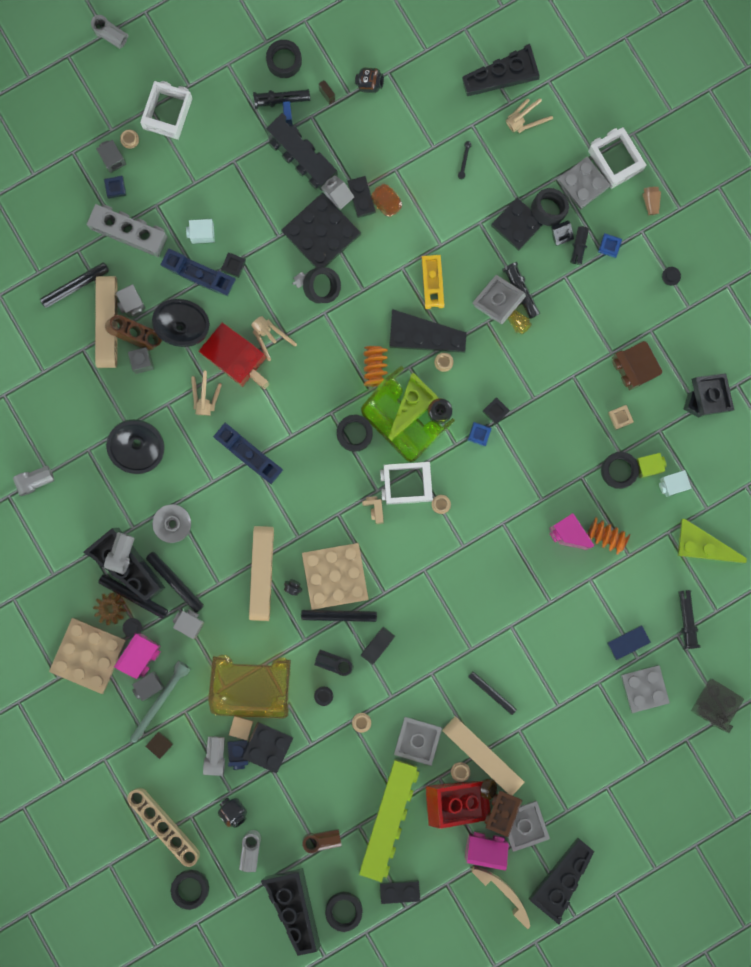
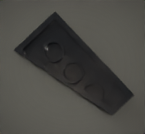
[462,44,540,97]
[390,309,467,353]
[528,838,594,925]

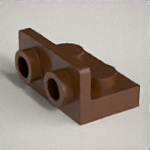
[485,791,522,837]

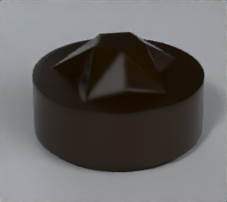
[481,779,497,800]

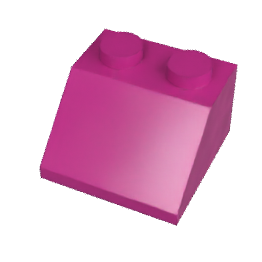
[549,513,594,550]
[114,633,161,679]
[465,831,509,871]

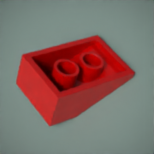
[198,322,266,387]
[426,780,490,829]

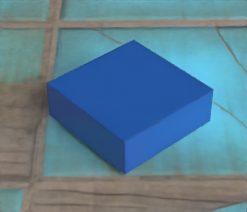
[283,101,293,126]
[598,233,622,258]
[467,422,492,446]

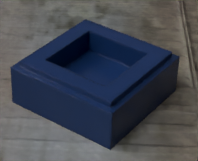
[104,176,126,199]

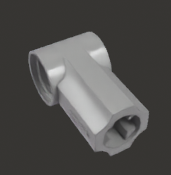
[91,15,129,49]
[13,465,55,496]
[104,532,135,574]
[203,736,225,776]
[239,830,261,872]

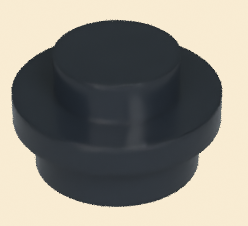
[662,267,681,286]
[284,579,303,596]
[123,618,142,638]
[314,686,333,706]

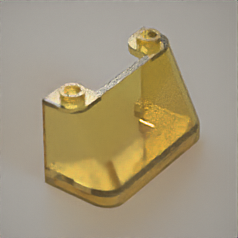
[208,655,291,718]

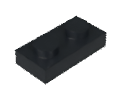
[347,176,376,218]
[380,880,420,904]

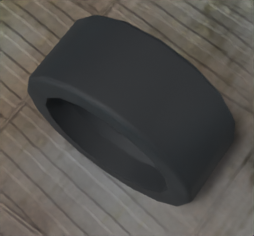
[266,39,302,78]
[531,188,569,226]
[303,267,341,303]
[337,414,373,452]
[601,452,639,489]
[361,627,395,665]
[170,870,209,910]
[325,891,363,932]

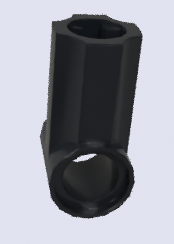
[314,649,354,676]

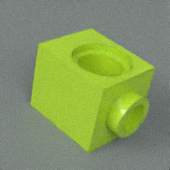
[636,453,667,479]

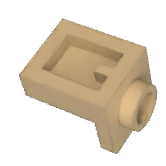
[362,496,384,524]

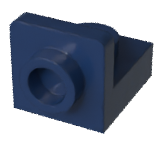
[228,740,249,770]

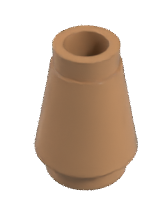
[642,187,661,215]

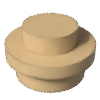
[120,130,139,149]
[434,353,453,372]
[432,495,451,514]
[352,713,371,733]
[451,762,470,782]

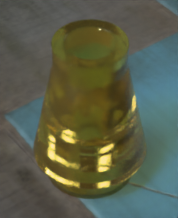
[507,310,532,335]

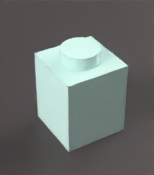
[186,219,215,244]
[659,470,691,497]

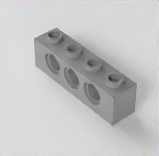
[86,204,168,258]

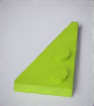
[388,373,439,441]
[678,519,747,563]

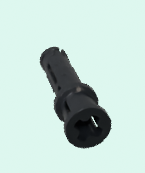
[253,89,310,109]
[502,262,540,319]
[678,590,701,650]

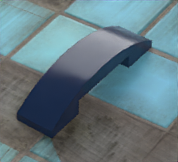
[160,248,236,296]
[213,422,283,485]

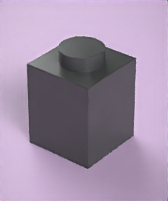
[96,140,126,173]
[128,347,154,374]
[132,671,165,701]

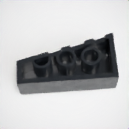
[266,113,338,191]
[83,528,166,601]
[261,868,321,956]

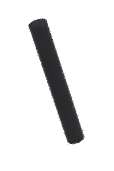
[468,671,517,715]

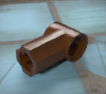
[302,829,342,853]

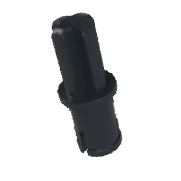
[570,226,589,265]

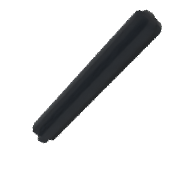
[40,262,109,308]
[146,552,204,613]
[98,575,168,619]
[301,610,377,622]

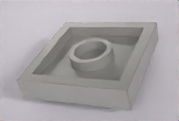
[557,157,611,210]
[472,275,526,325]
[621,665,670,713]
[394,717,442,766]
[508,801,550,852]

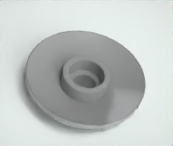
[153,504,191,543]

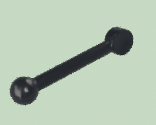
[458,141,472,179]

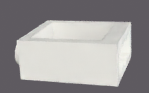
[140,81,192,140]
[588,127,646,189]
[380,462,433,505]

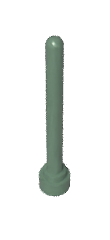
[130,661,191,743]

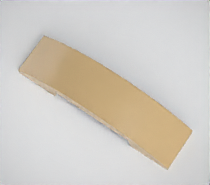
[471,866,530,929]

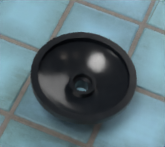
[152,299,210,347]
[106,419,165,474]

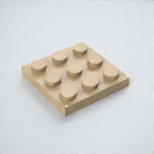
[302,543,369,610]
[49,618,126,694]

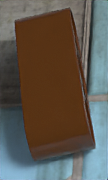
[105,315,162,350]

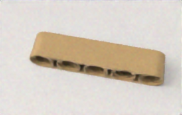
[95,276,118,368]
[249,526,274,621]
[442,716,525,796]
[127,788,200,867]

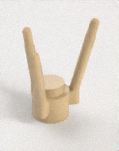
[506,98,553,133]
[251,316,297,361]
[191,370,222,416]

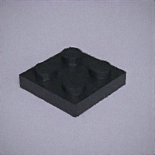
[491,198,543,251]
[691,373,734,416]
[241,722,293,773]

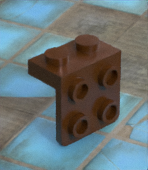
[612,341,662,391]

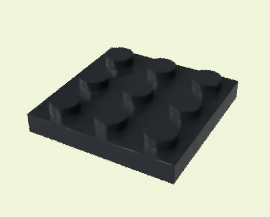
[281,192,361,268]

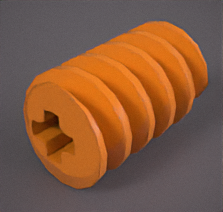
[364,346,388,387]
[587,517,631,555]

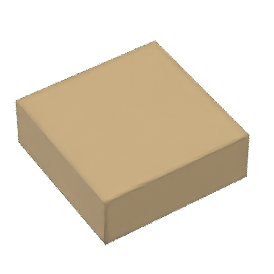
[250,369,269,389]
[608,405,634,430]
[229,716,253,740]

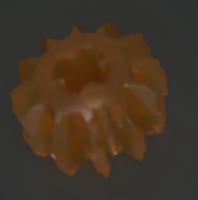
[371,184,402,217]
[93,592,127,625]

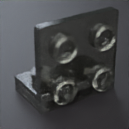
[691,679,744,733]

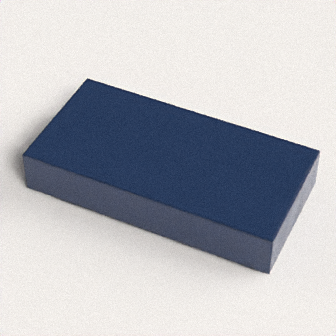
[607,625,651,660]

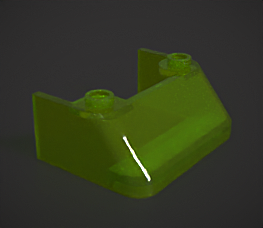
[361,366,455,462]

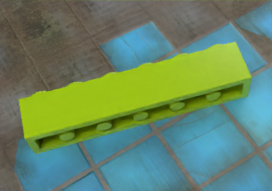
[359,759,419,882]

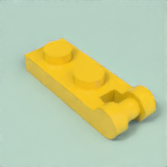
[422,255,444,309]

